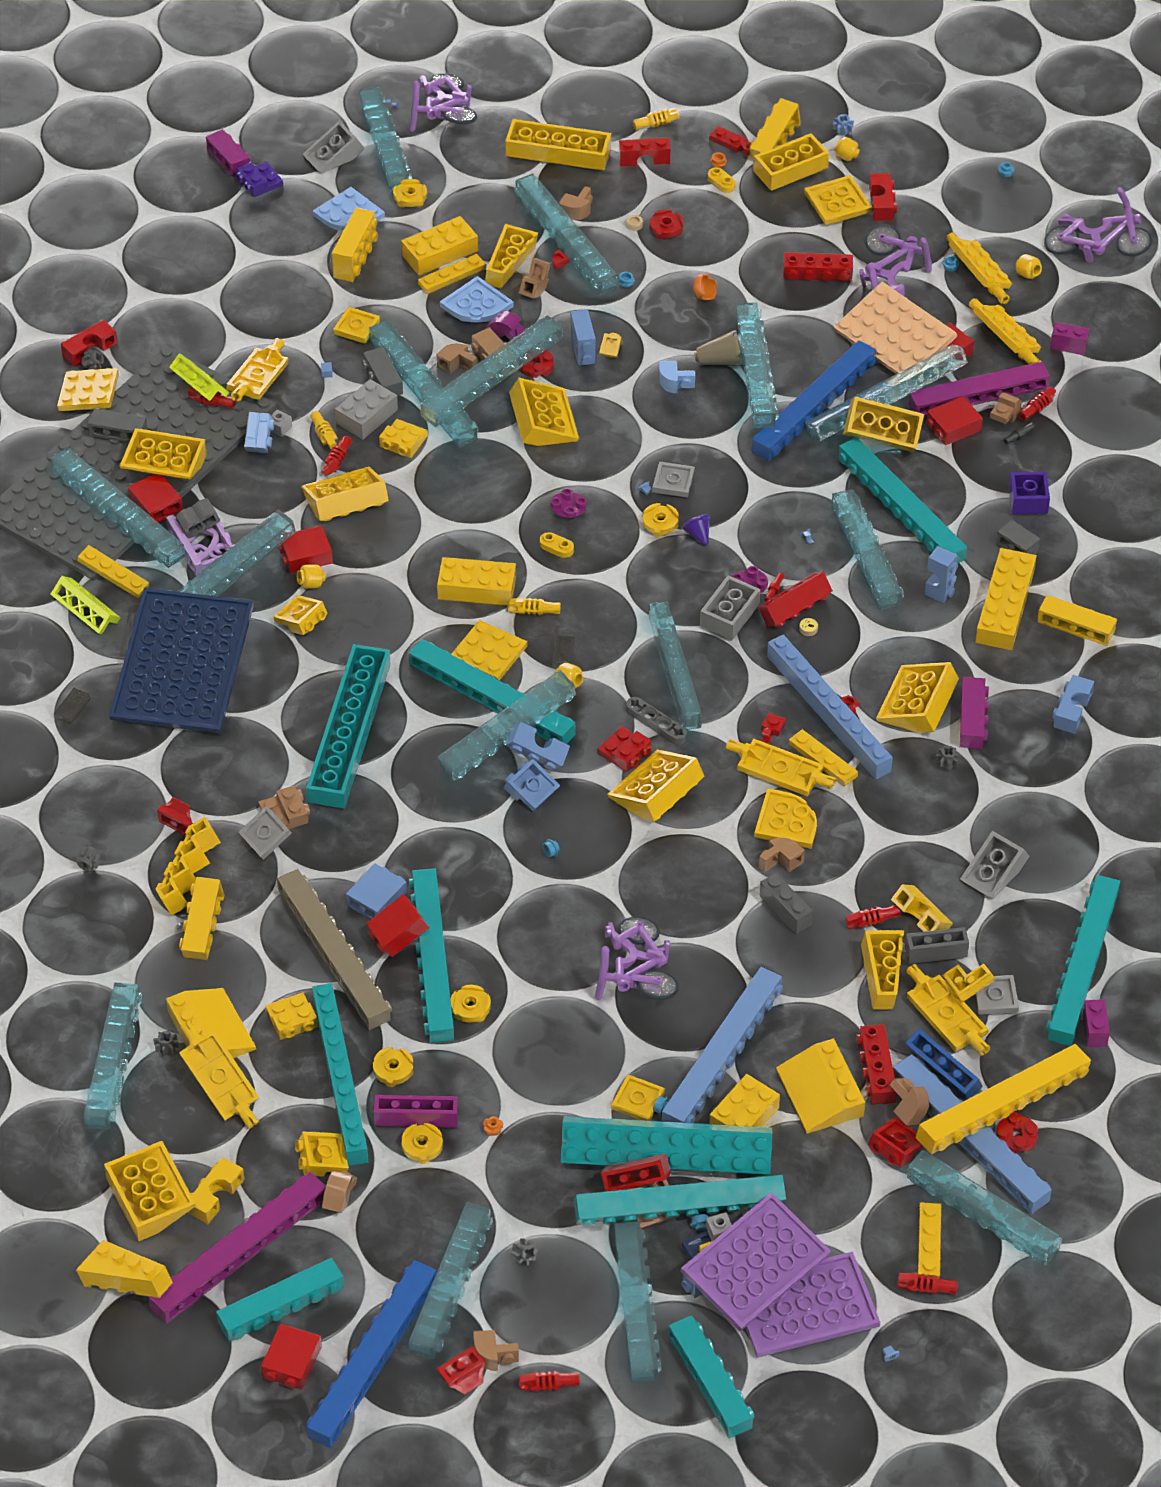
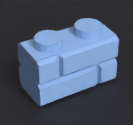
[244,412,274,453]

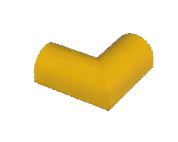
[942,964,995,1001]

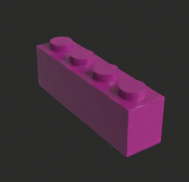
[960,677,989,749]
[374,1095,458,1128]

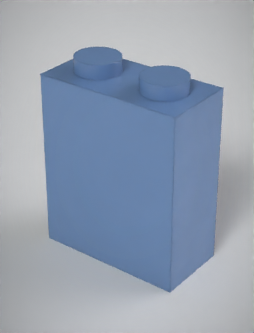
[570,309,596,366]
[346,863,407,920]

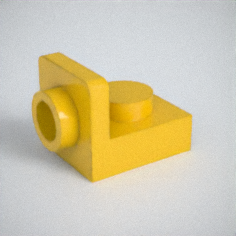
[599,333,623,358]

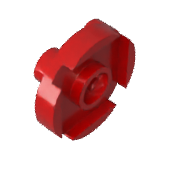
[649,209,684,239]
[519,346,554,378]
[996,1112,1038,1154]

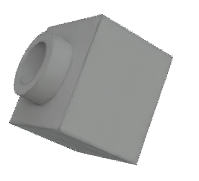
[270,410,292,437]
[706,1213,732,1241]

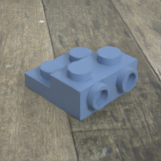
[503,759,560,811]

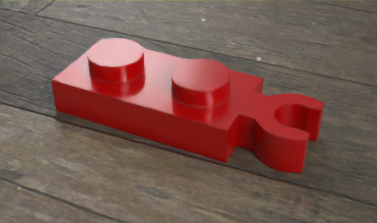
[709,126,752,155]

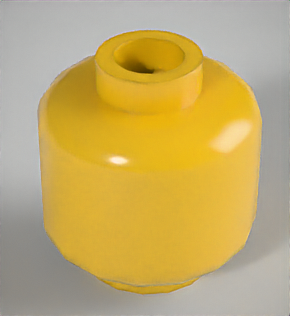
[834,137,860,162]
[1016,254,1042,279]
[297,565,326,589]
[555,663,584,690]

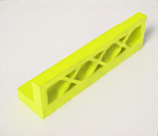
[169,353,229,401]
[51,576,121,634]

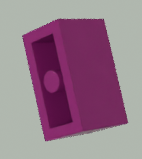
[1050,322,1090,356]
[1082,1000,1110,1047]

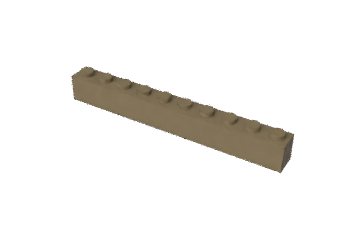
[277,869,392,1030]

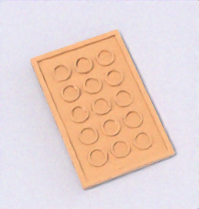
[834,282,957,382]

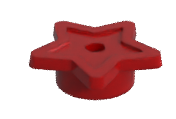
[841,695,860,714]

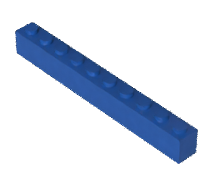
[752,340,876,461]
[306,1260,437,1449]

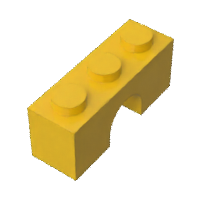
[891,884,953,932]
[187,1157,244,1225]

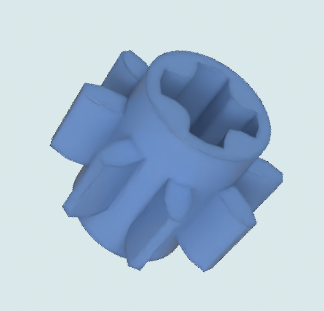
[833,114,854,135]

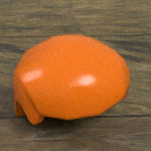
[693,274,717,300]

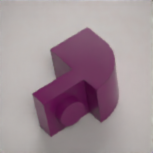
[486,311,530,347]

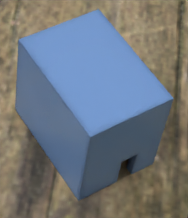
[321,362,333,378]

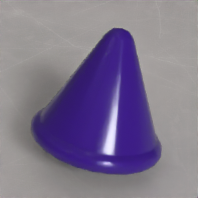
[682,514,710,546]

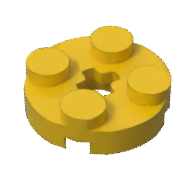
[393,179,427,207]
[642,503,679,537]
[450,985,491,1022]
[373,1047,414,1087]
[401,1123,443,1164]

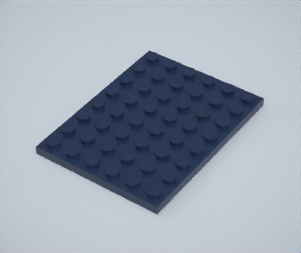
[109,588,254,733]

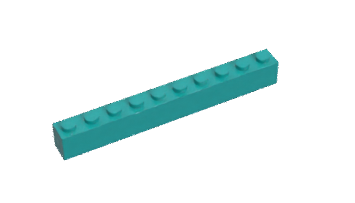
[838,437,967,563]
[409,639,575,744]
[409,868,454,1043]
[1046,875,1120,1046]
[312,983,368,1166]
[573,1175,786,1227]

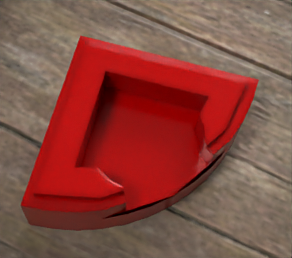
[552,249,569,270]

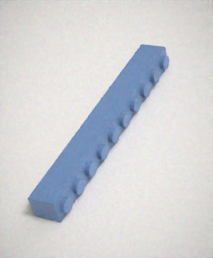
[767,634,893,780]
[662,967,783,1123]
[893,1054,1052,1214]

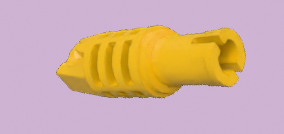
[633,108,679,130]
[310,411,338,449]
[509,598,561,615]

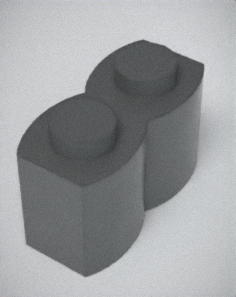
[176,498,220,538]

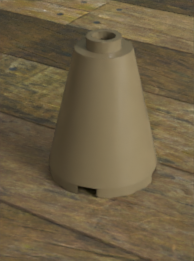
[694,330,744,365]

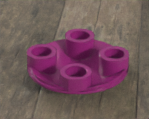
[550,488,587,518]
[732,566,768,594]

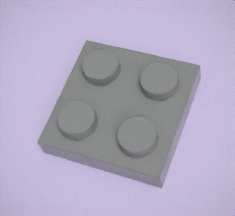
[652,461,695,498]
[239,806,292,860]
[975,975,1019,1015]

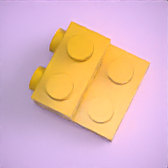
[379,419,428,458]
[273,595,327,635]
[265,992,318,1040]
[295,1132,349,1176]

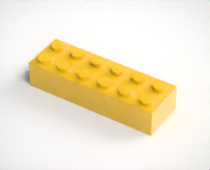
[505,119,611,170]
[975,548,1037,650]

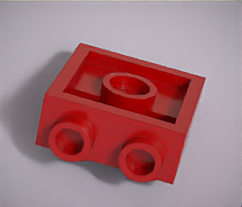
[597,726,652,772]
[868,1117,924,1168]

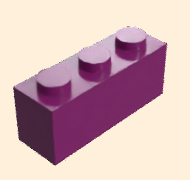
[206,129,251,177]

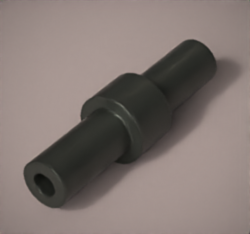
[1003,423,1035,444]

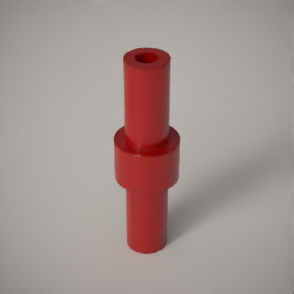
[764,573,784,602]

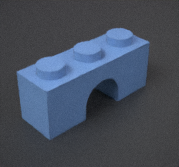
[925,546,958,604]
[1052,675,1094,734]
[505,721,570,770]

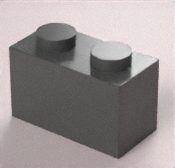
[996,520,1040,555]

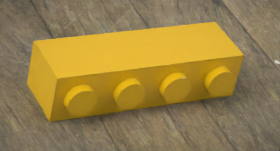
[1037,595,1117,646]

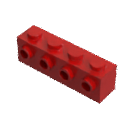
[783,252,853,281]
[758,571,833,628]
[856,1024,897,1105]

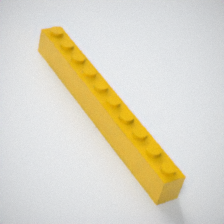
[916,1044,1091,1154]

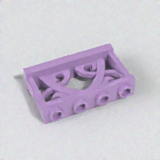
[166,515,239,578]

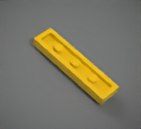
[418,254,486,294]
[77,545,149,598]
[789,729,858,787]
[918,1203,941,1279]

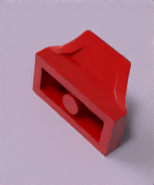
[157,797,193,836]
[437,1346,485,1395]

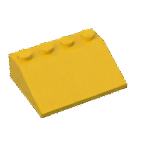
[509,378,579,446]
[120,428,207,479]
[301,467,389,521]
[876,662,959,733]
[607,749,704,822]
[166,988,256,1059]
[776,1039,865,1134]
[104,1141,196,1241]

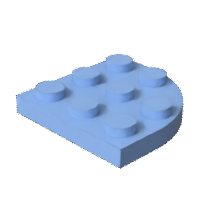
[313,187,385,231]
[440,276,514,322]

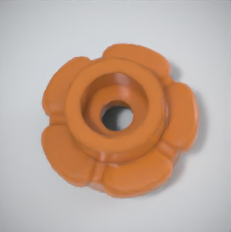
[710,153,727,168]
[483,1116,503,1136]

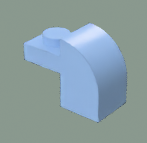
[659,361,695,393]

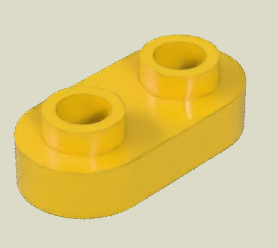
[708,167,736,193]
[540,532,574,558]

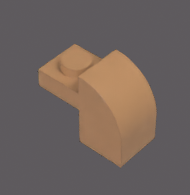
[559,186,593,220]
[519,258,551,298]
[436,343,477,374]
[990,393,1022,424]
[759,838,805,872]
[890,1078,929,1126]
[322,1170,357,1213]
[473,1330,519,1371]

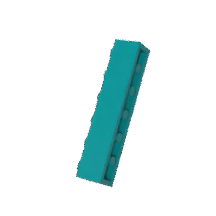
[216,1258,344,1342]
[669,1315,754,1438]

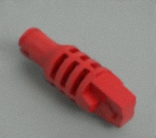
[187,386,236,409]
[1018,387,1056,422]
[321,436,352,477]
[845,905,901,929]
[897,1273,958,1295]
[519,1371,580,1392]

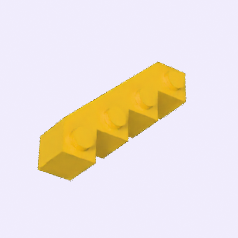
[156,817,221,915]

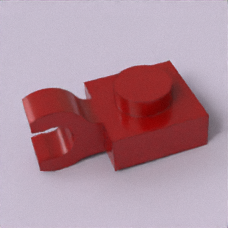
[761,713,786,744]

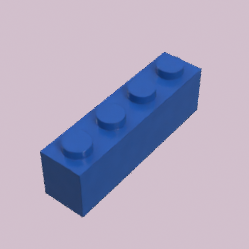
[906,1028,983,1099]

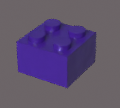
[1008,472,1050,514]

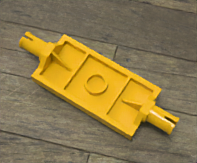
[946,232,1012,304]
[969,299,1041,364]
[227,338,288,401]
[726,738,836,797]
[906,964,990,1056]
[179,1020,260,1129]

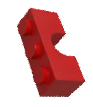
[619,137,671,167]
[869,173,897,221]
[61,320,118,367]

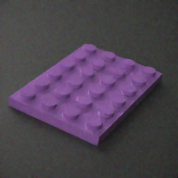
[681,1192,831,1331]
[746,1251,880,1358]

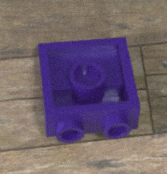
[236,161,283,198]

